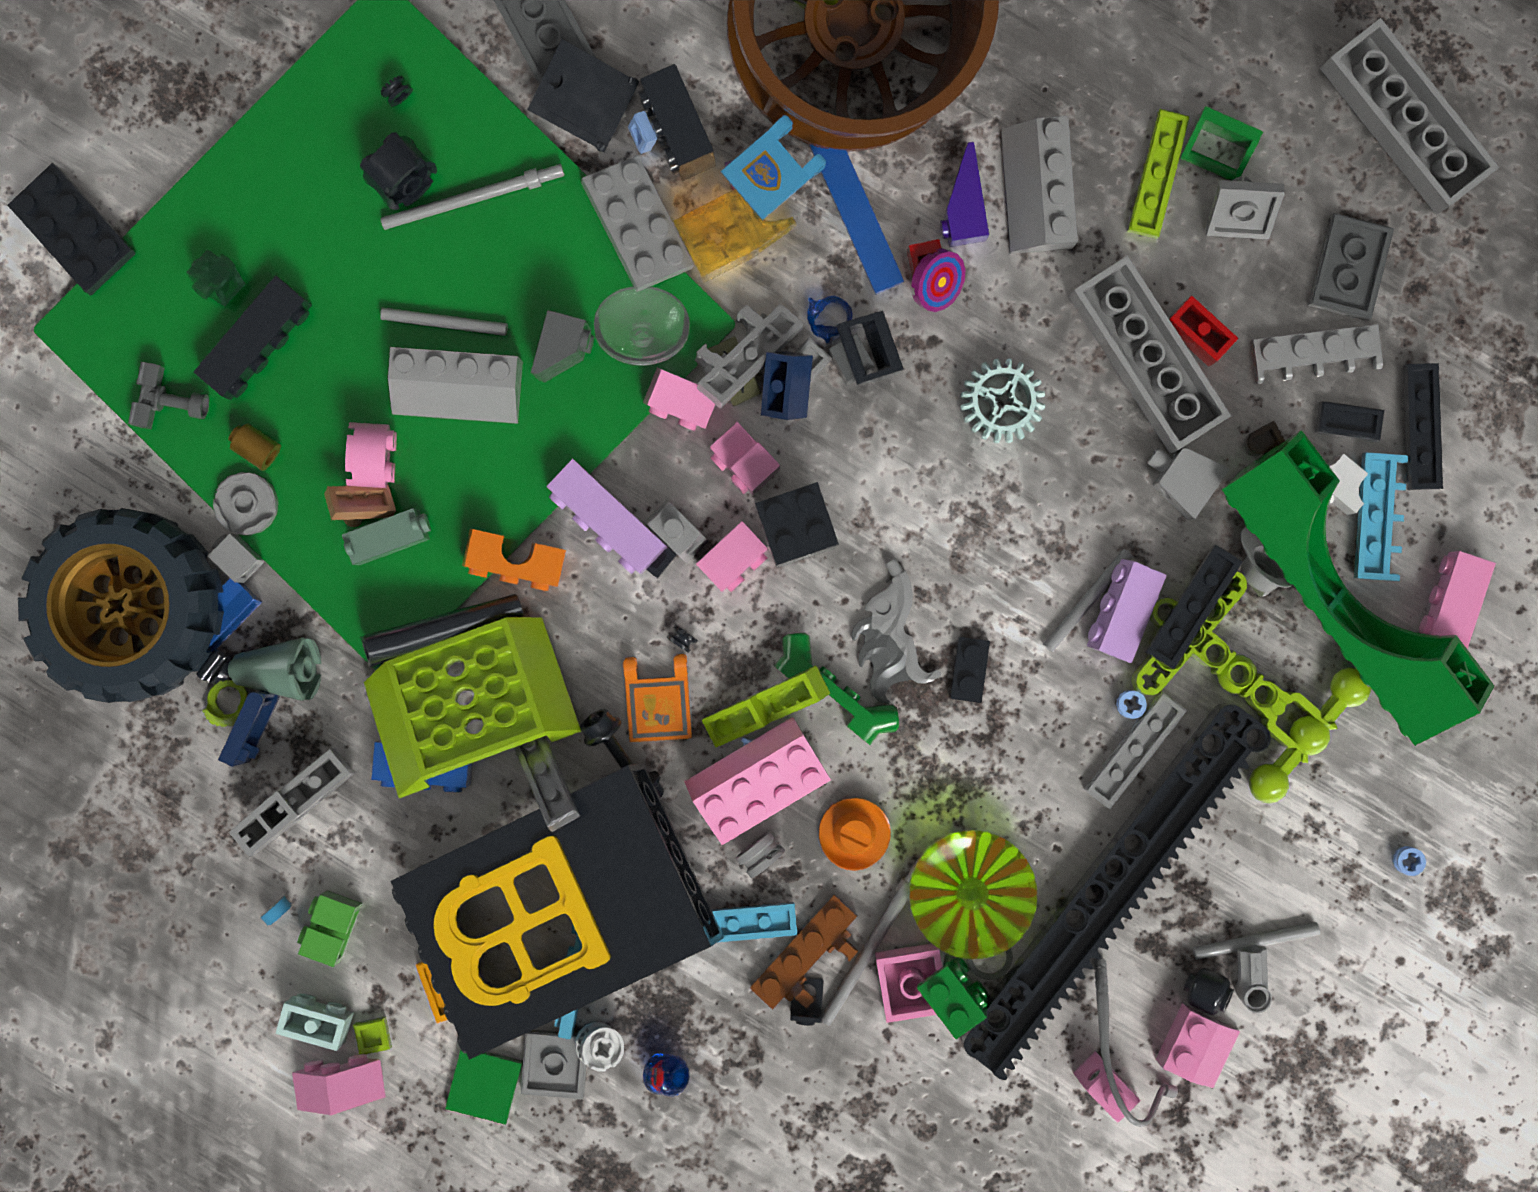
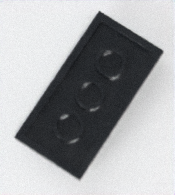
[7,162,136,296]

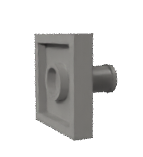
[1206,176,1285,239]

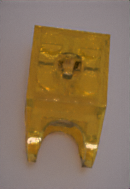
[673,190,797,284]

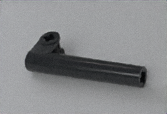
[360,594,523,668]

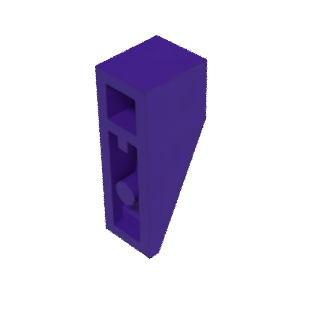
[940,142,989,247]

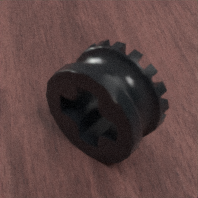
[381,75,413,107]
[667,624,698,653]

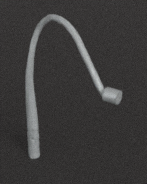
[1094,959,1178,1127]

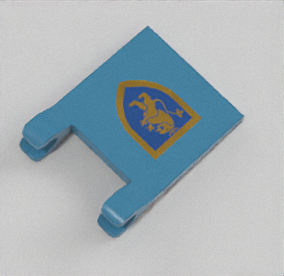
[721,115,826,221]

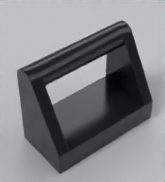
[836,310,904,386]

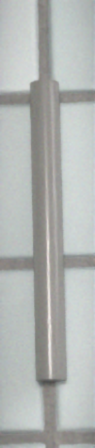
[381,307,508,336]
[1043,549,1133,653]
[1193,922,1320,960]

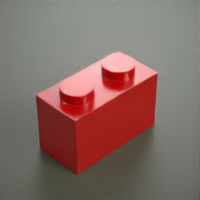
[1169,295,1239,367]

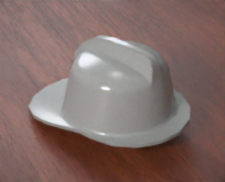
[1241,527,1292,597]

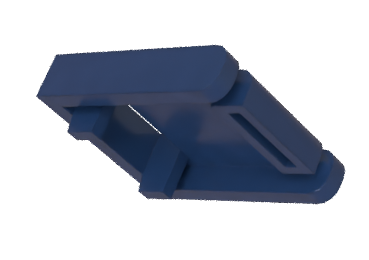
[218,691,280,767]

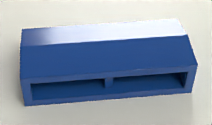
[208,578,262,652]

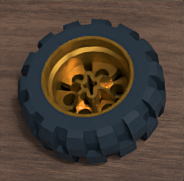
[18,508,224,703]

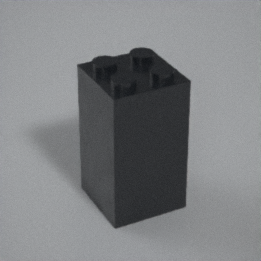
[755,482,839,569]

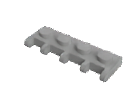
[1251,324,1383,384]

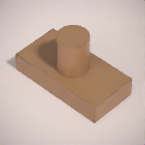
[324,485,396,527]

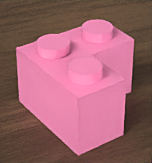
[710,422,780,495]
[292,1054,386,1115]

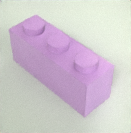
[1087,559,1167,663]

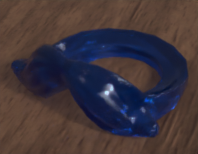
[807,295,853,343]

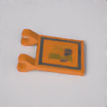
[623,654,692,742]

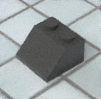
[531,310,595,382]

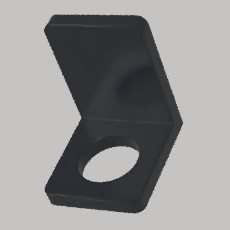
[790,977,824,1026]

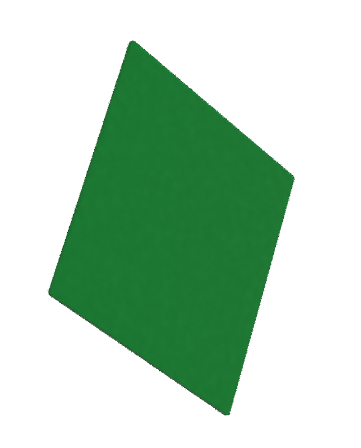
[34,0,735,671]

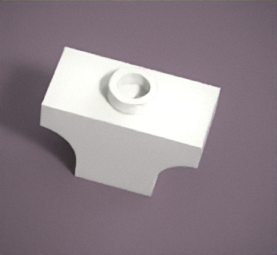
[1328,454,1368,515]

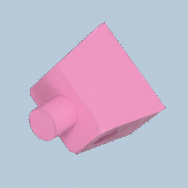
[1073,1051,1141,1123]

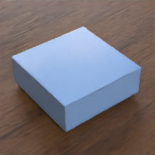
[628,111,657,154]

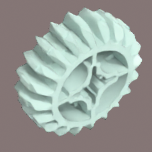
[960,358,1045,443]

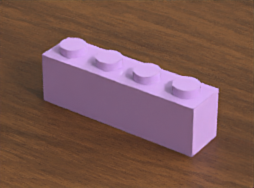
[547,459,667,574]

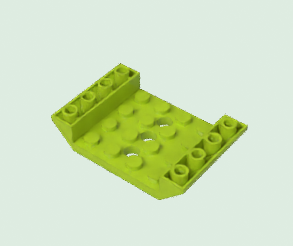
[363,617,581,798]

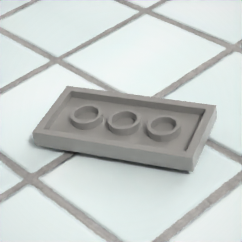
[581,155,694,292]

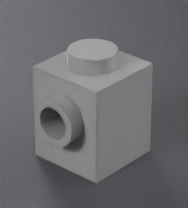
[208,534,265,583]

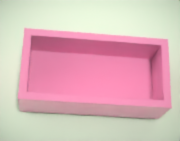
[684,717,831,845]

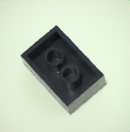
[638,64,716,181]

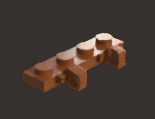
[750,894,858,1010]

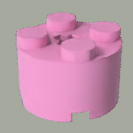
[345,422,397,488]

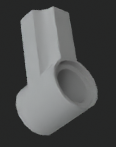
[1235,944,1272,1013]

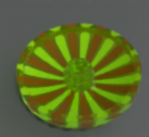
[909,830,1038,959]

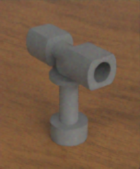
[128,362,209,429]

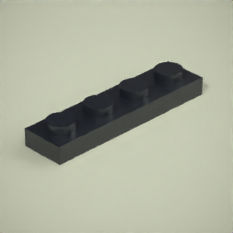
[1403,363,1443,491]
[1145,545,1243,670]

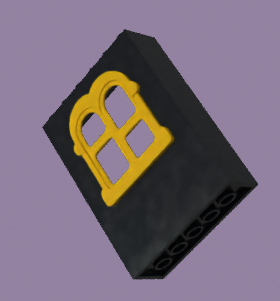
[390,763,724,1060]

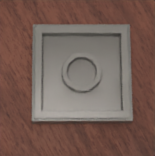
[521,1030,587,1099]

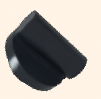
[196,649,231,685]

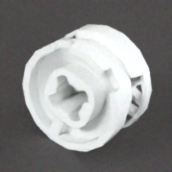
[574,1022,624,1072]

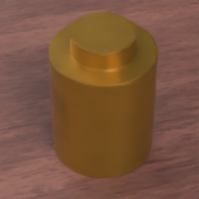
[229,423,281,471]

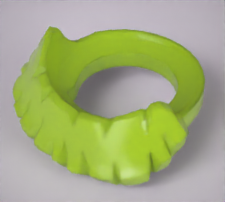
[202,680,248,727]

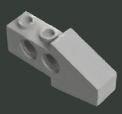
[229,749,355,857]

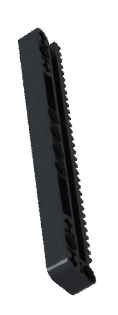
[961,703,1271,1080]

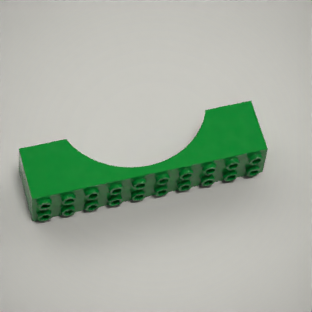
[1222,430,1495,746]

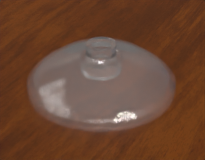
[594,286,690,366]

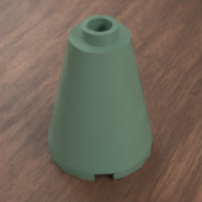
[228,638,322,701]

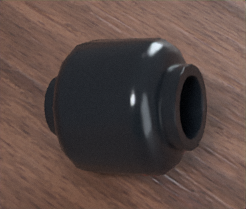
[1183,968,1234,1015]

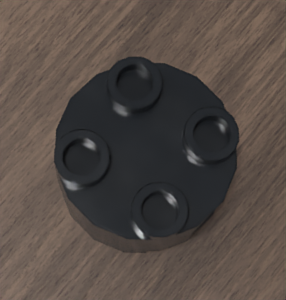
[360,132,437,210]

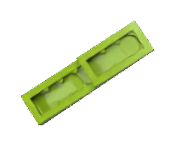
[702,665,830,748]

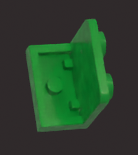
[917,952,989,1040]

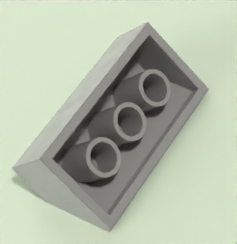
[1001,116,1078,254]
[388,347,523,424]

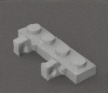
[695,304,804,409]

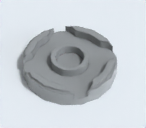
[213,472,278,535]

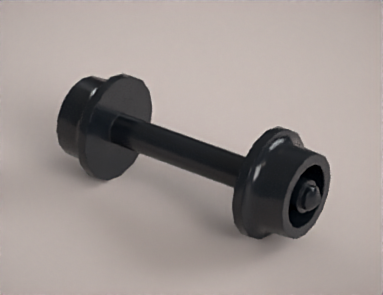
[580,708,664,798]

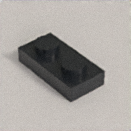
[950,637,990,703]

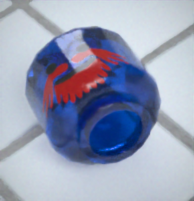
[643,1053,690,1098]

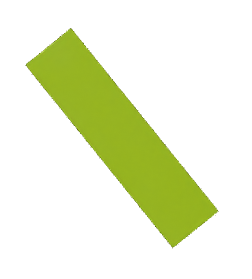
[1127,109,1190,239]

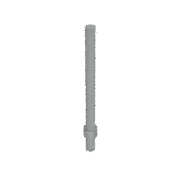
[381,164,565,230]
[822,859,924,1026]

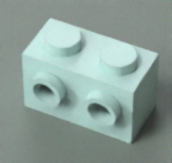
[275,994,354,1051]

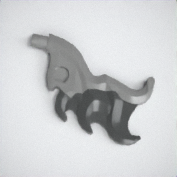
[852,558,941,704]

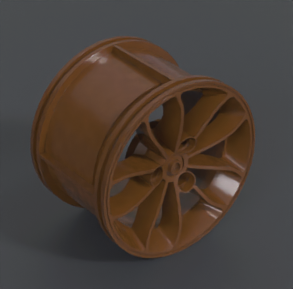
[727,0,999,152]

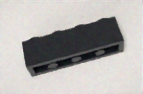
[193,276,312,400]

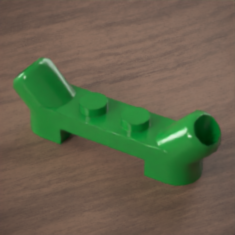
[773,632,899,746]

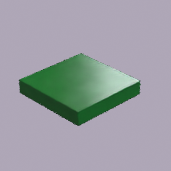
[445,1050,523,1125]

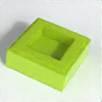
[353,1016,392,1054]

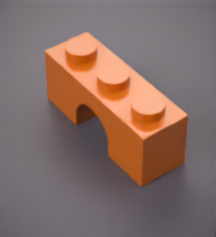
[462,529,566,591]

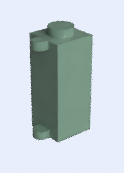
[342,508,431,565]

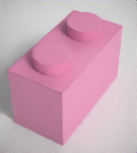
[643,367,715,431]
[696,521,768,592]

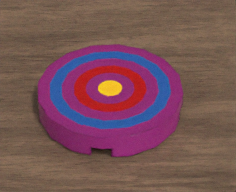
[911,248,966,312]

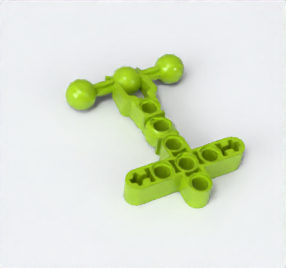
[1131,571,1371,804]

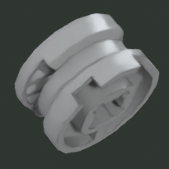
[735,831,785,878]

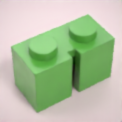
[297,890,362,967]

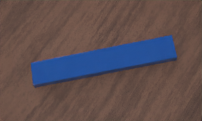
[808,110,904,295]

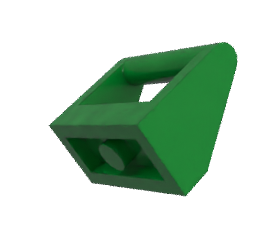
[1180,106,1263,181]

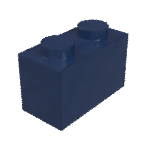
[760,351,813,420]

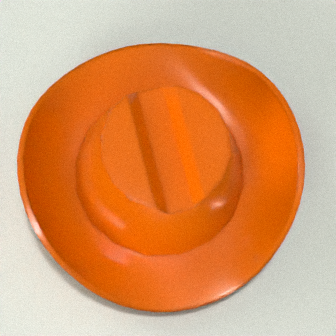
[819,798,891,871]

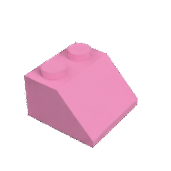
[1155,1003,1240,1088]

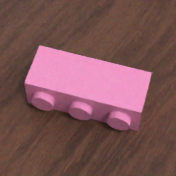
[1419,551,1496,649]

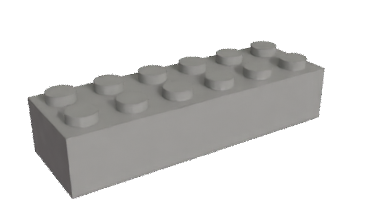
[1320,18,1499,215]
[1068,255,1231,453]

